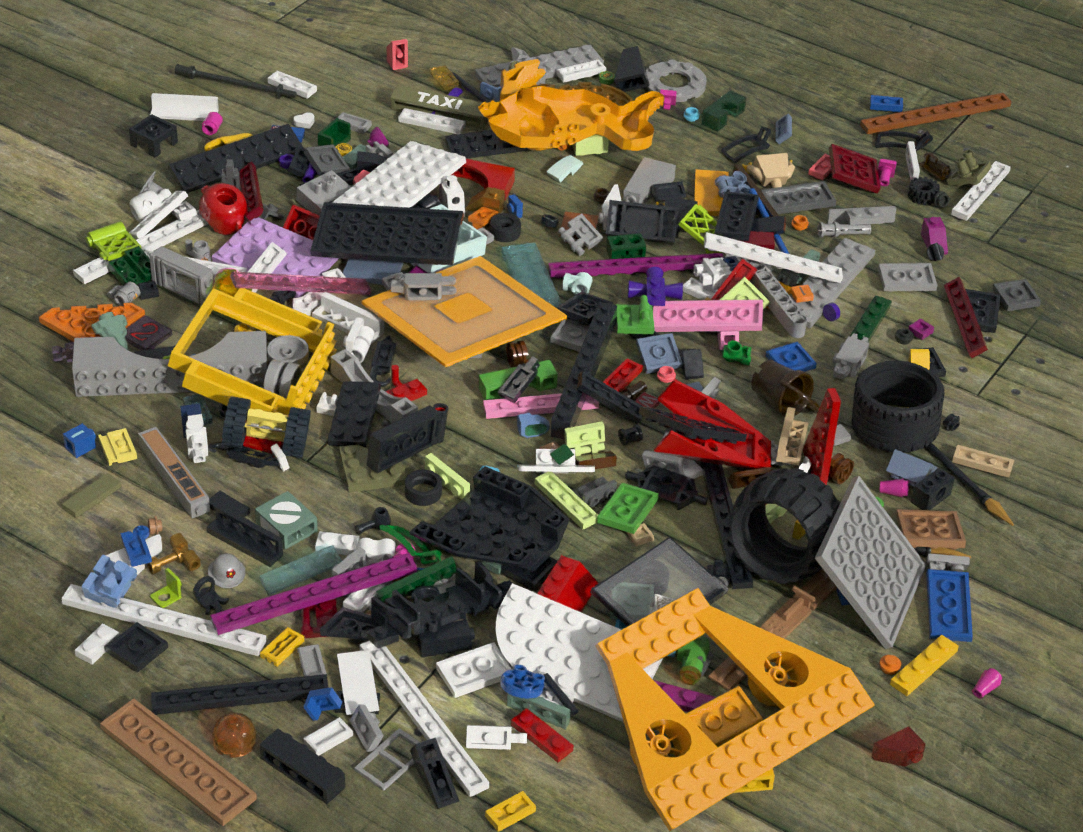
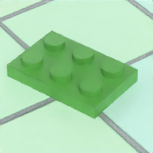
[597,483,658,534]

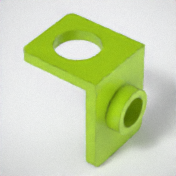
[150,568,182,608]

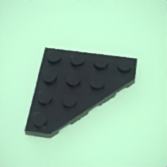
[638,406,747,444]

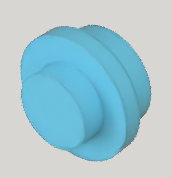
[683,107,700,122]

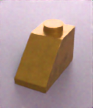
[466,187,505,214]

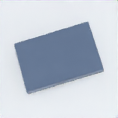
[343,259,403,285]

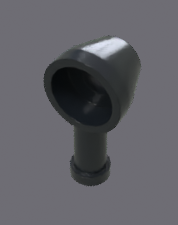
[355,507,391,535]

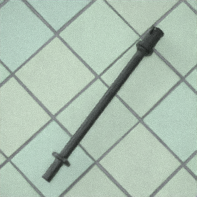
[175,64,297,99]

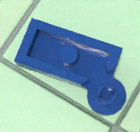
[120,525,152,567]

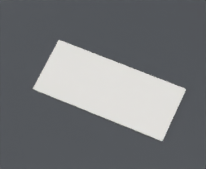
[337,650,379,715]

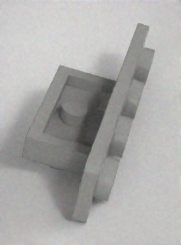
[827,206,896,225]

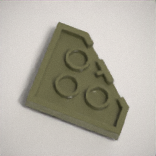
[339,445,407,493]

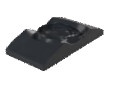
[605,200,679,243]

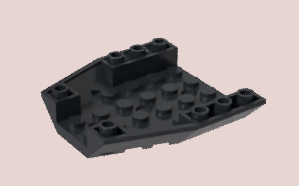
[410,466,569,571]

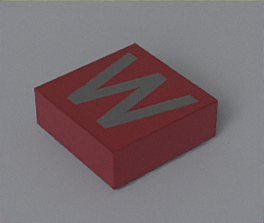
[635,392,660,408]

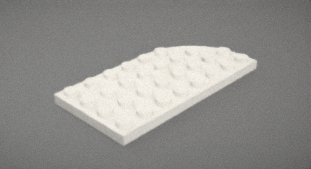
[332,141,466,208]
[496,583,663,723]

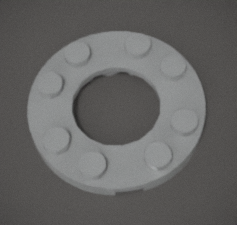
[644,60,707,102]

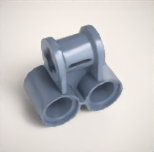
[715,171,751,198]

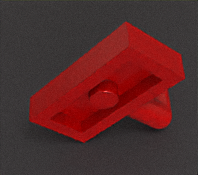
[385,365,427,401]

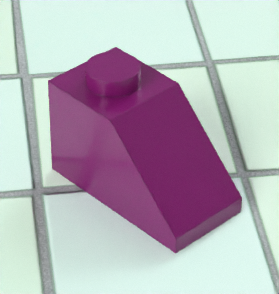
[921,217,948,255]

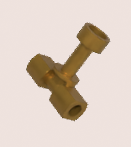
[146,533,201,574]

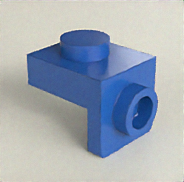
[304,687,342,721]

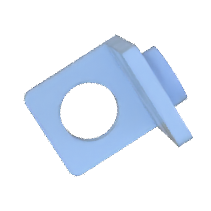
[480,82,502,102]

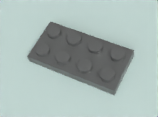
[761,181,836,215]

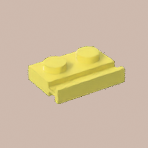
[98,428,137,466]

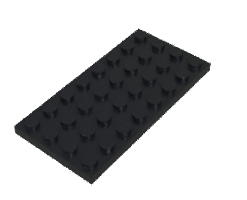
[310,202,464,266]

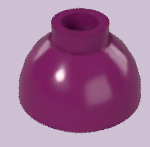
[367,127,389,147]

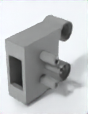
[296,170,351,215]

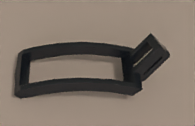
[721,126,771,163]
[875,131,933,151]

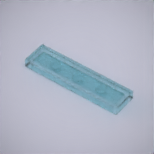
[259,545,342,596]

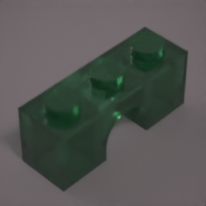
[701,90,746,132]

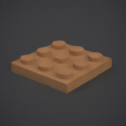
[896,509,966,549]

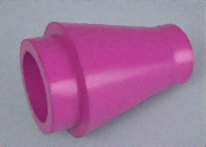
[880,478,909,498]
[972,668,1002,699]

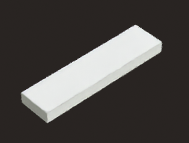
[399,108,466,134]
[129,191,188,240]

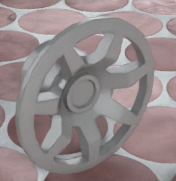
[138,171,164,195]

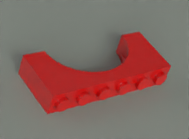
[451,159,515,202]

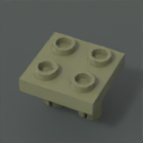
[947,149,992,186]

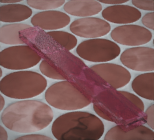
[230,272,371,295]

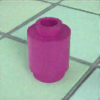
[202,112,223,135]

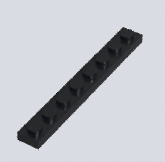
[151,674,329,715]

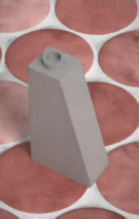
[623,157,676,204]

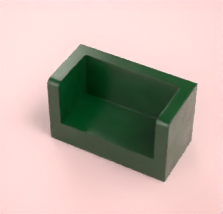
[317,118,351,147]

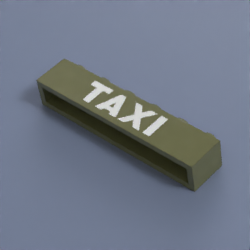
[390,85,488,129]

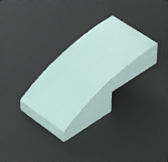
[547,155,583,183]

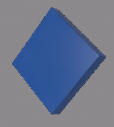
[765,341,817,372]

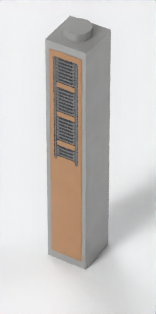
[138,427,210,519]

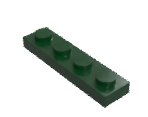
[850,295,892,343]
[376,556,456,603]

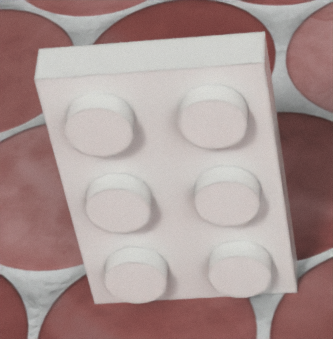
[436,642,511,698]

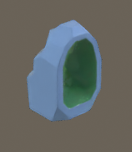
[517,413,550,438]

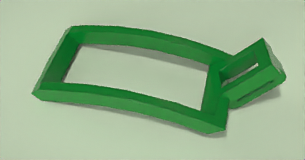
[380,525,442,564]

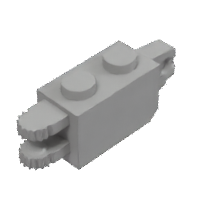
[832,333,869,380]

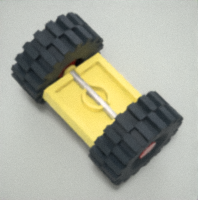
[222,396,311,458]

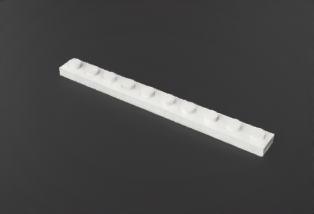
[73,210,208,284]
[62,584,266,656]
[360,641,489,797]

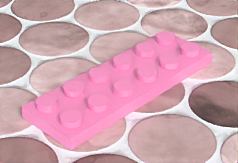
[653,300,763,332]

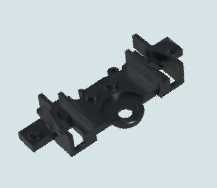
[367,561,512,649]

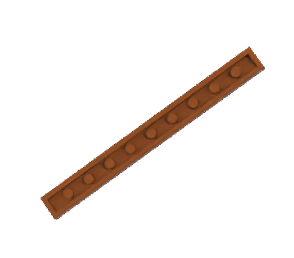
[860,93,1011,134]

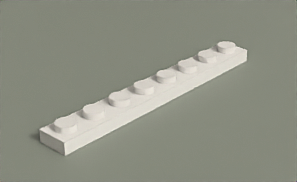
[704,232,843,283]

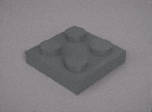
[304,145,349,176]
[992,279,1041,311]

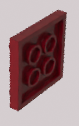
[829,144,881,194]

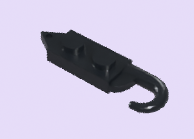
[369,335,396,387]
[208,442,279,468]

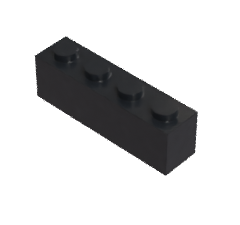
[259,729,345,804]

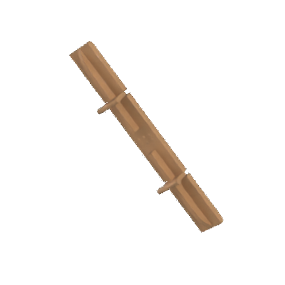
[708,568,837,691]

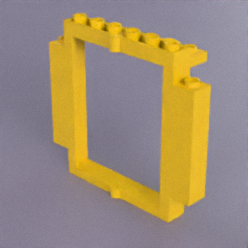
[168,287,337,416]

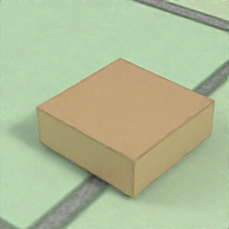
[626,523,654,546]

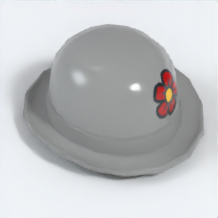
[208,553,245,588]

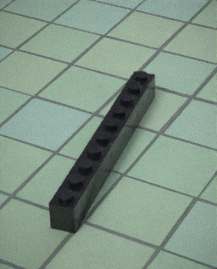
[550,302,617,440]

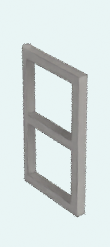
[354,728,421,791]

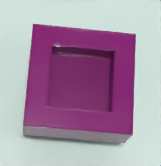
[908,318,934,340]

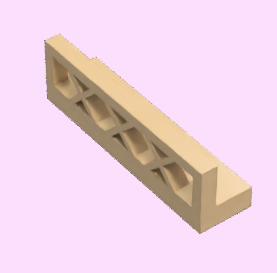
[776,407,808,465]

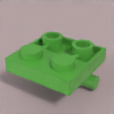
[616,295,655,334]

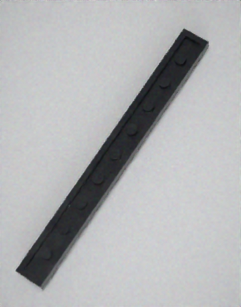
[700,461,753,589]

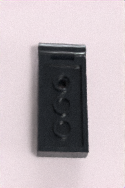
[367,403,449,474]

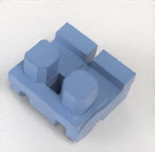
[81,555,137,608]

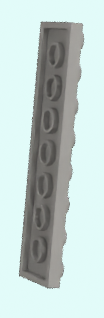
[475,45,604,88]
[791,238,875,328]

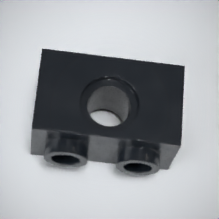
[911,468,955,510]

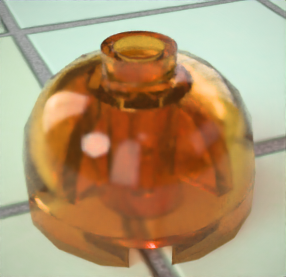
[212,712,257,758]

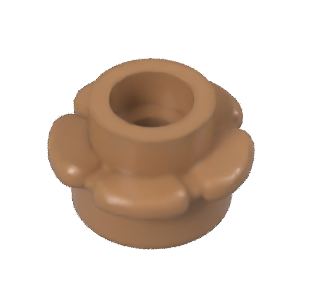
[148,516,162,535]

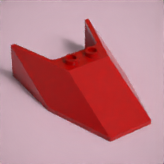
[654,379,771,469]

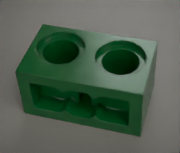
[606,233,646,259]

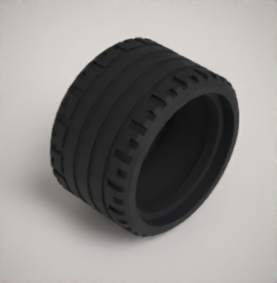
[851,360,945,453]

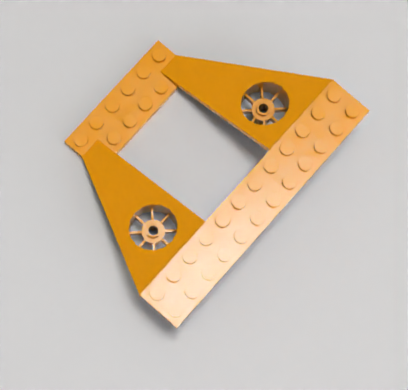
[595,588,875,832]

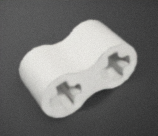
[357,538,396,565]

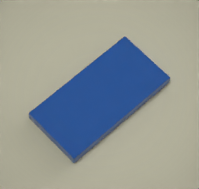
[926,569,973,642]

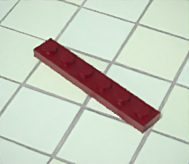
[239,162,264,221]
[944,277,988,358]

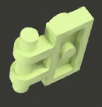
[565,421,605,456]

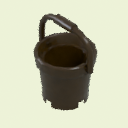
[751,360,820,417]

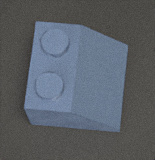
[886,449,937,487]

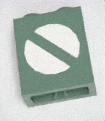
[255,491,318,550]

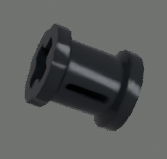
[618,424,643,446]

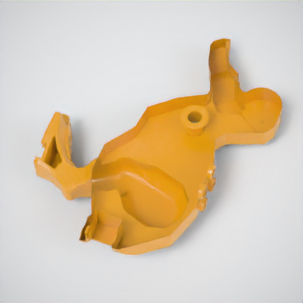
[478,59,665,151]

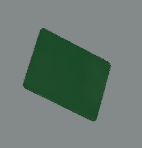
[550,444,574,465]

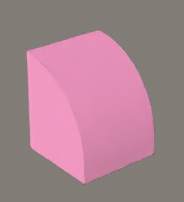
[717,331,739,350]

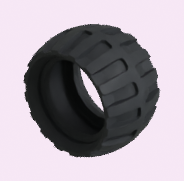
[728,468,840,583]

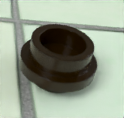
[593,188,609,203]

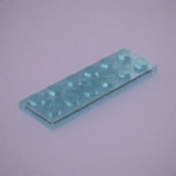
[501,243,562,308]

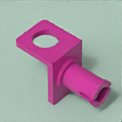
[878,159,897,187]

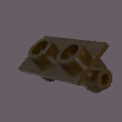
[919,153,952,181]

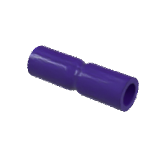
[303,163,316,183]

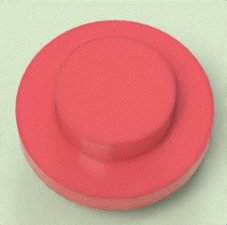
[657,366,676,383]

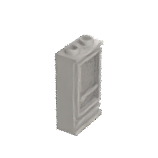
[150,246,214,306]

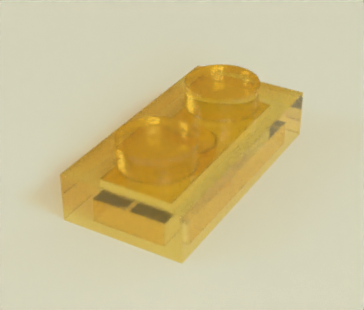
[431,65,459,90]

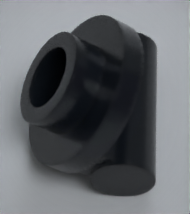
[927,242,944,261]

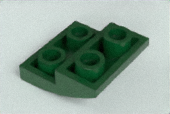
[107,246,152,286]

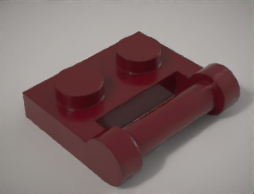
[300,599,337,638]

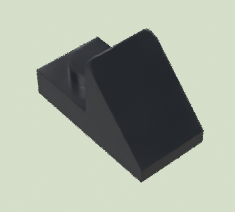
[678,348,704,380]

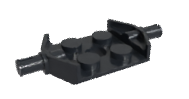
[625,465,708,510]

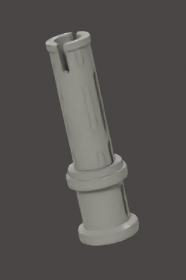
[817,222,871,238]

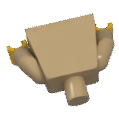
[742,153,795,188]

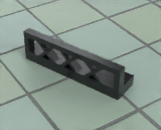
[207,504,283,567]

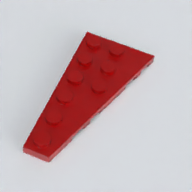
[803,388,841,485]

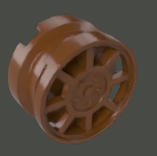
[506,340,528,368]
[828,453,854,484]

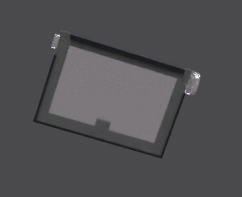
[590,537,729,627]

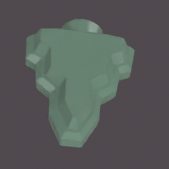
[91,312,128,349]

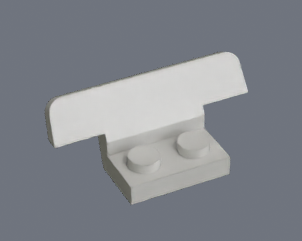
[517,449,595,474]

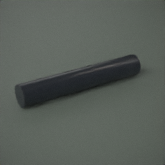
[544,673,579,716]

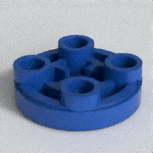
[500,665,545,699]

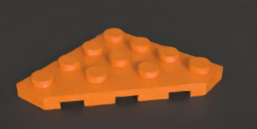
[39,303,145,342]

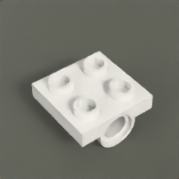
[343,317,375,363]

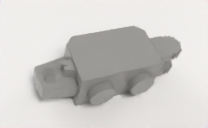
[391,273,457,300]

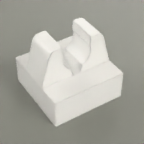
[317,392,338,416]

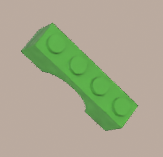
[479,360,558,400]

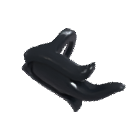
[193,576,229,615]

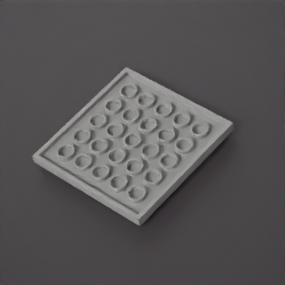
[815,476,926,649]

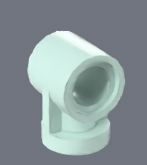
[563,272,593,295]

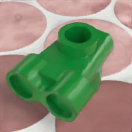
[722,340,751,366]

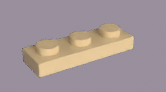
[952,445,1014,478]

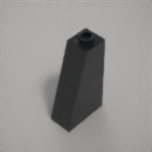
[614,46,650,92]

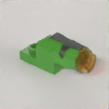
[677,636,713,685]

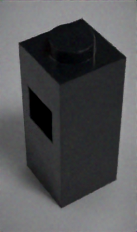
[417,619,475,658]

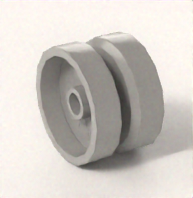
[267,335,309,373]
[263,359,302,398]

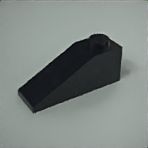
[410,737,459,809]

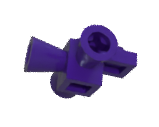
[628,267,683,306]

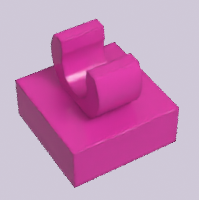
[660,89,677,110]

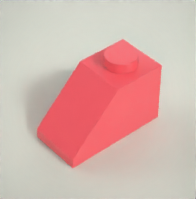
[386,39,408,70]

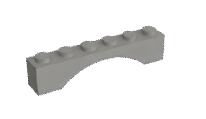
[331,349,418,423]

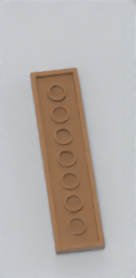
[100,698,257,826]

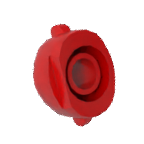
[199,183,247,235]

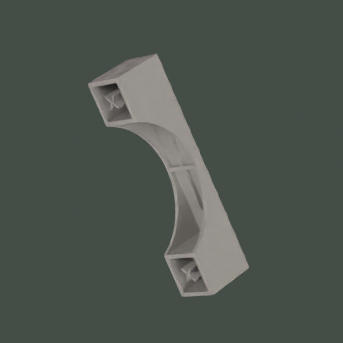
[72,331,268,397]

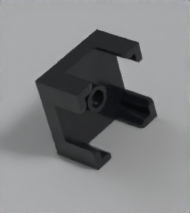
[129,114,178,158]

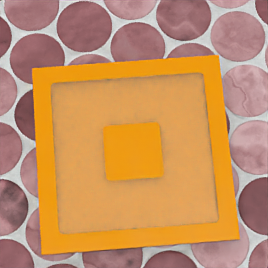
[361,256,567,367]

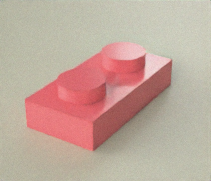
[808,154,832,180]

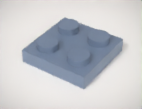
[636,333,683,374]

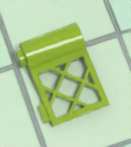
[678,204,723,254]
[85,221,141,261]

